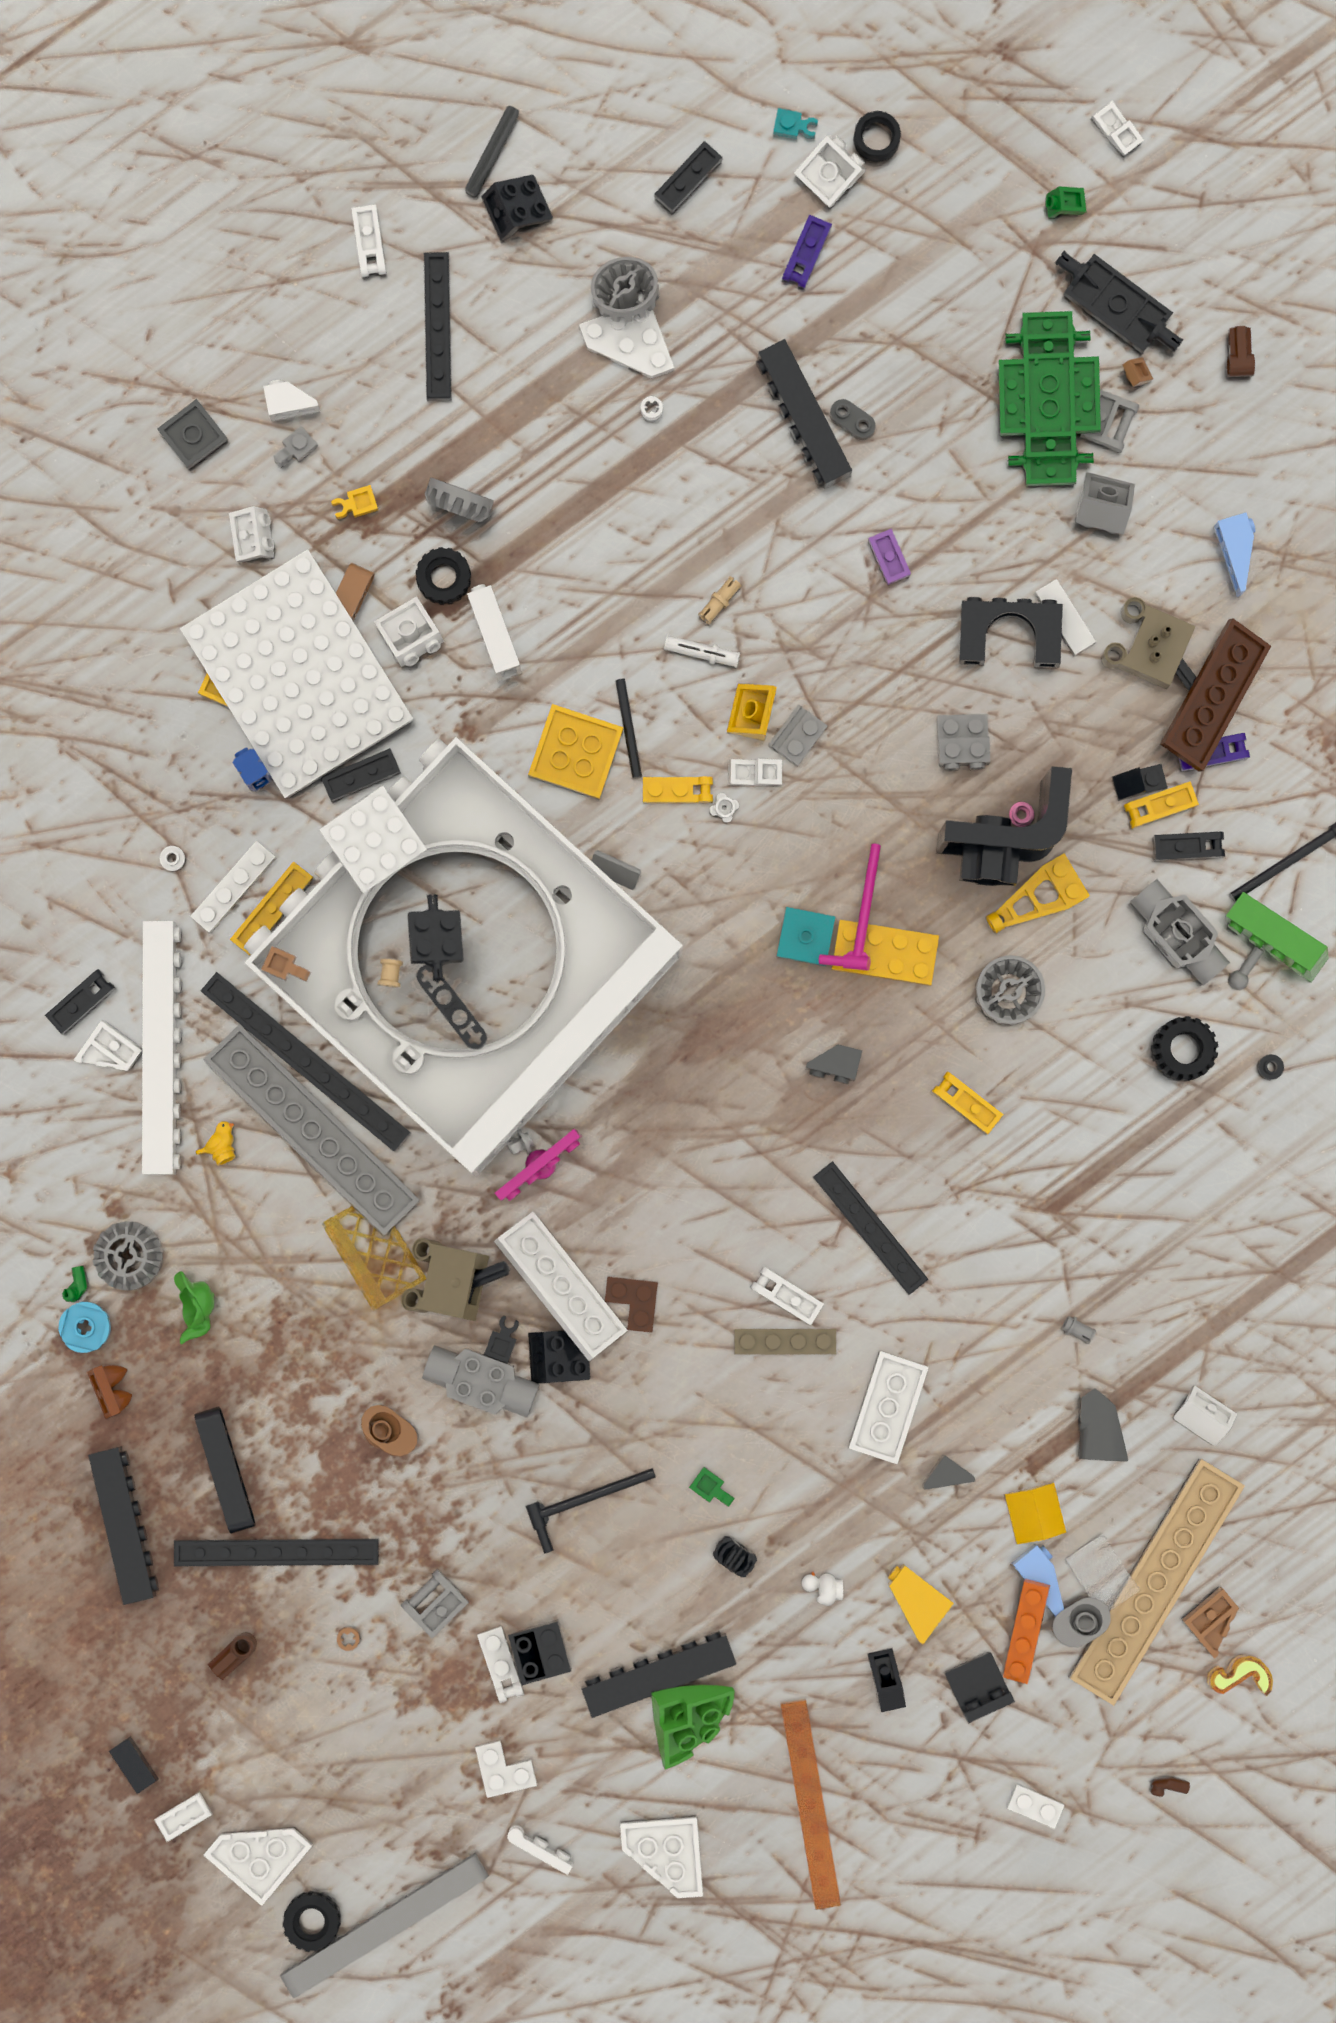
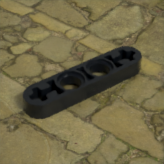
[417,965,487,1050]

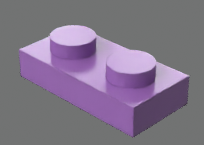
[868,528,911,585]

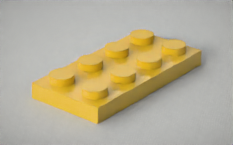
[831,920,939,986]

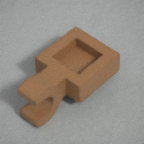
[261,946,311,982]

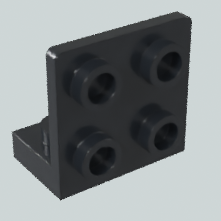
[481,175,553,241]
[528,1330,590,1383]
[945,1652,1015,1724]

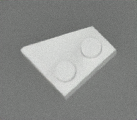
[74,1020,142,1071]

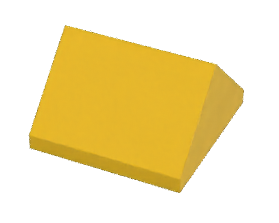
[727,684,777,741]
[1004,1482,1066,1544]

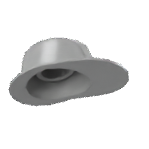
[1053,1598,1111,1648]

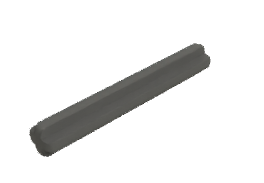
[465,106,519,196]

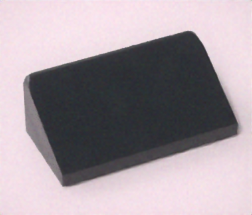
[109,1736,159,1794]

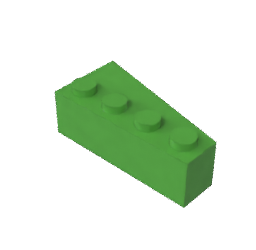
[1226,892,1329,983]

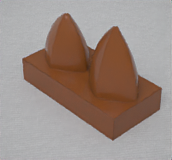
[87,1365,132,1419]

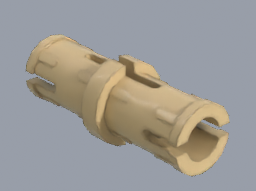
[698,576,742,624]

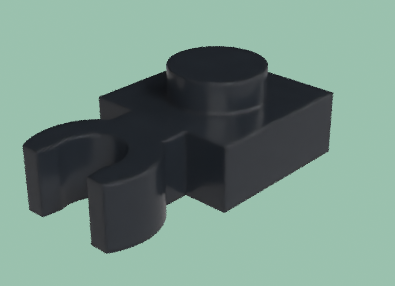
[484,1316,519,1364]

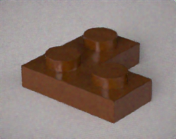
[605,1276,658,1333]

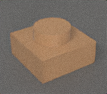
[1122,357,1153,387]

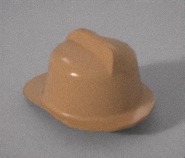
[361,1405,417,1456]

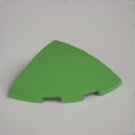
[651,1685,735,1770]

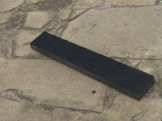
[424,252,452,401]
[813,1161,929,1295]

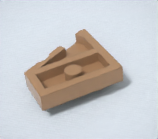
[1182,1587,1239,1659]

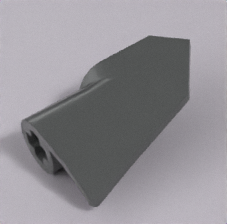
[1078,1388,1128,1462]

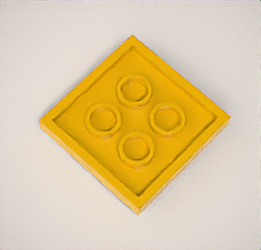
[528,704,624,800]

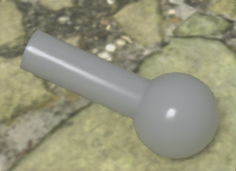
[1228,946,1264,990]

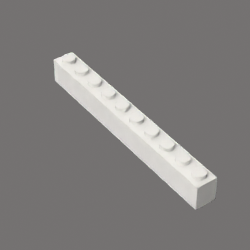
[142,921,181,1175]

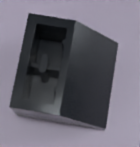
[508,1619,572,1686]

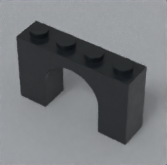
[959,597,1063,668]

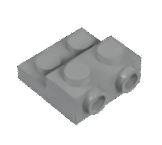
[937,714,990,770]

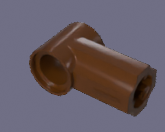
[1227,326,1255,377]
[208,1632,257,1681]

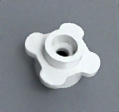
[709,793,739,823]

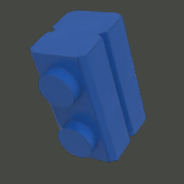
[232,748,273,792]

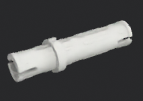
[664,635,740,668]

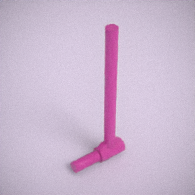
[819,844,881,970]

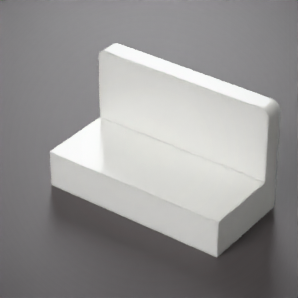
[1174,1386,1237,1446]

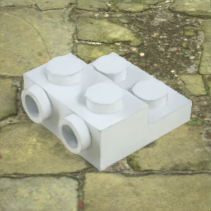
[794,135,866,207]
[374,596,444,667]

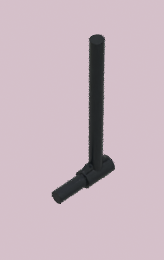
[525,1468,656,1554]

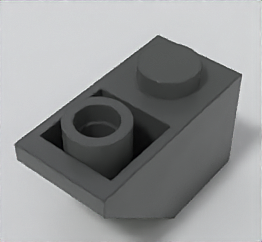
[805,1044,863,1084]

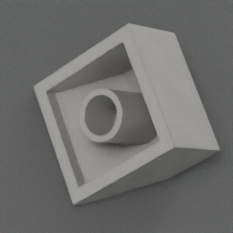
[1075,472,1135,535]

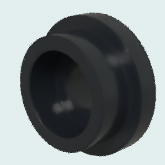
[1258,1054,1284,1080]

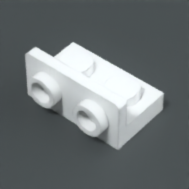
[229,506,274,563]

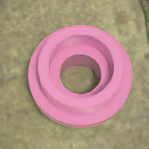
[1009,802,1034,827]

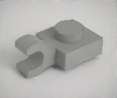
[273,426,318,468]

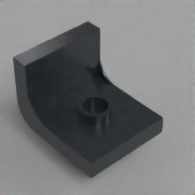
[936,766,1072,886]

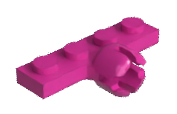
[495,1129,582,1201]

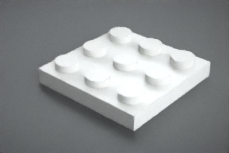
[318,785,427,893]

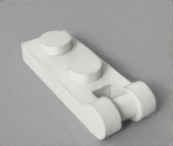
[351,204,386,278]
[750,1266,824,1326]
[477,1626,524,1703]
[508,1825,573,1875]

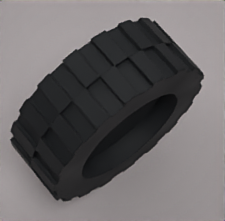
[415,547,471,605]
[282,1891,341,1952]

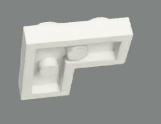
[475,1740,537,1798]

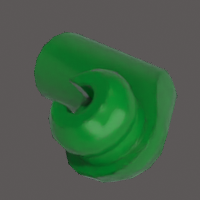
[62,1266,88,1302]

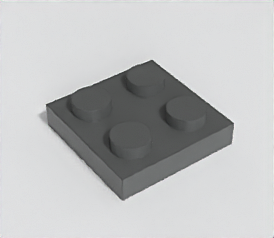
[157,399,228,470]

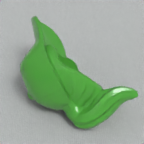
[174,1271,215,1344]

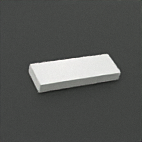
[1035,579,1096,656]

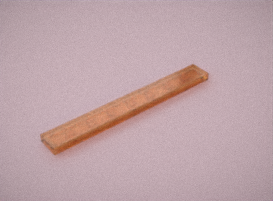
[781,1699,841,1910]

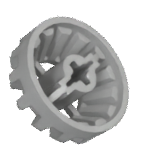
[591,257,660,322]
[425,477,494,522]
[975,955,1045,1025]
[93,1221,163,1290]

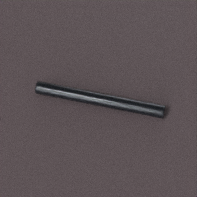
[615,679,642,779]

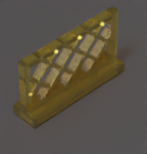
[322,1206,426,1312]

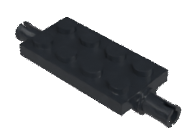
[1055,250,1184,354]

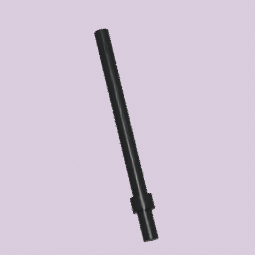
[1229,822,1336,901]

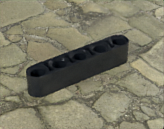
[194,1406,256,1534]

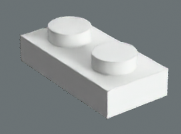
[1007,1784,1064,1829]

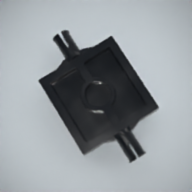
[407,894,463,981]

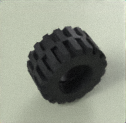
[1151,1016,1219,1081]

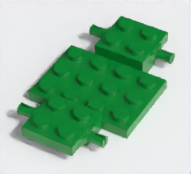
[999,311,1101,486]

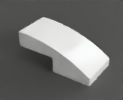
[1091,101,1144,156]
[728,759,782,786]

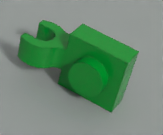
[689,1467,735,1507]

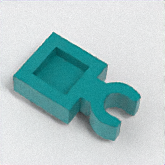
[773,108,818,139]

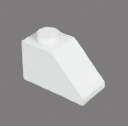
[263,380,320,421]

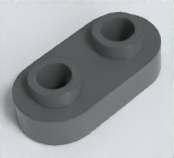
[830,399,876,440]

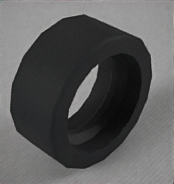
[853,111,901,162]

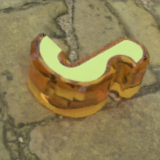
[1207,1654,1273,1697]

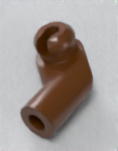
[1150,1777,1190,1797]

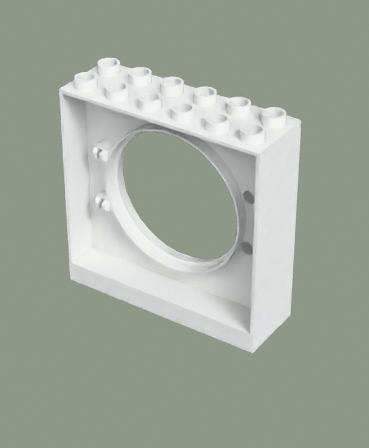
[244,737,683,1177]

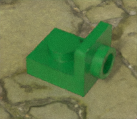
[1045,186,1087,218]

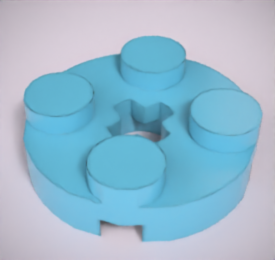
[58,1302,111,1353]

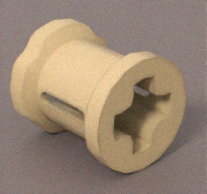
[377,959,403,988]

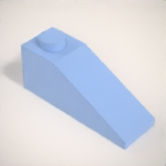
[1214,512,1256,596]
[1011,1544,1064,1617]

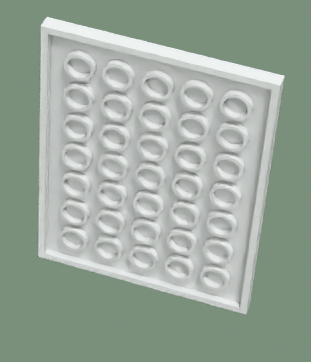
[180,549,414,799]

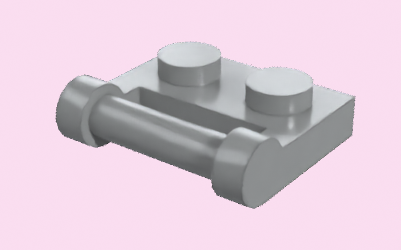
[1080,389,1139,453]
[401,1569,469,1638]

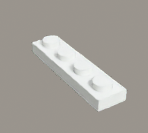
[190,841,276,933]

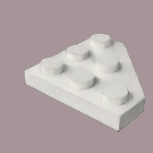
[579,301,674,379]
[620,1817,703,1898]
[203,1828,313,1906]

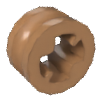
[337,1627,360,1651]

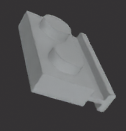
[768,704,828,767]

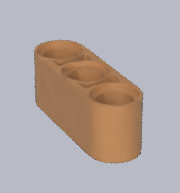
[336,563,375,622]

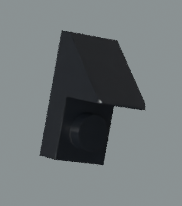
[1112,764,1168,801]

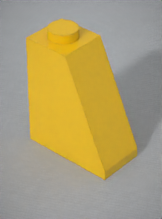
[888,1564,954,1644]

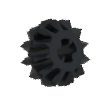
[713,1536,757,1577]

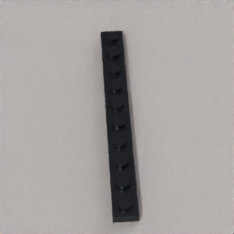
[201,972,411,1152]

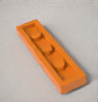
[1003,1579,1050,1684]

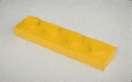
[230,861,314,956]

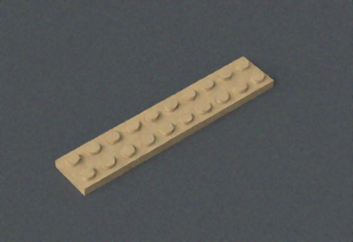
[1069,1459,1245,1706]

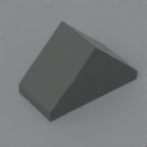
[922,1454,975,1490]

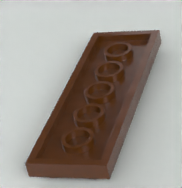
[1160,618,1271,772]

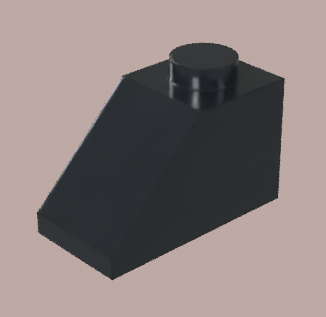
[868,1649,906,1713]

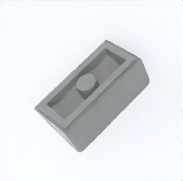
[592,850,641,890]

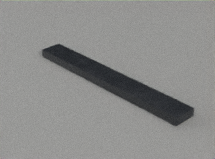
[174,1538,379,1566]

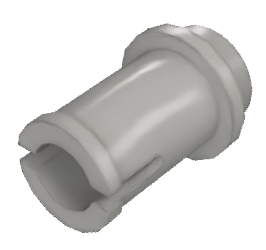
[1062,1316,1096,1344]

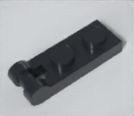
[1153,831,1225,861]
[45,969,115,1035]

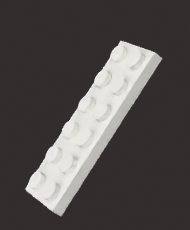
[494,1212,628,1361]

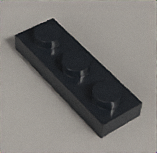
[654,141,723,213]
[321,748,401,802]

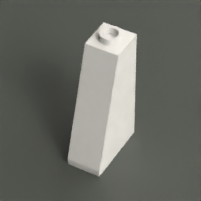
[467,584,522,682]

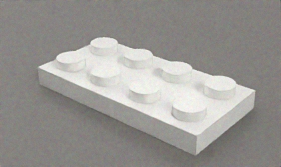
[848,1351,929,1464]

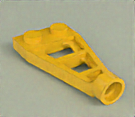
[986,853,1090,934]

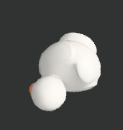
[801,1572,843,1606]

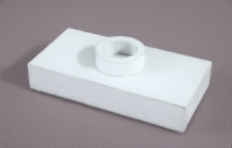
[154,1792,212,1842]

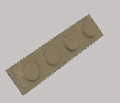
[734,1329,836,1355]

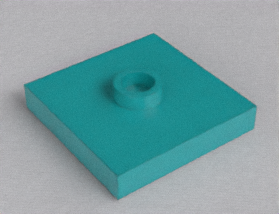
[776,907,836,967]

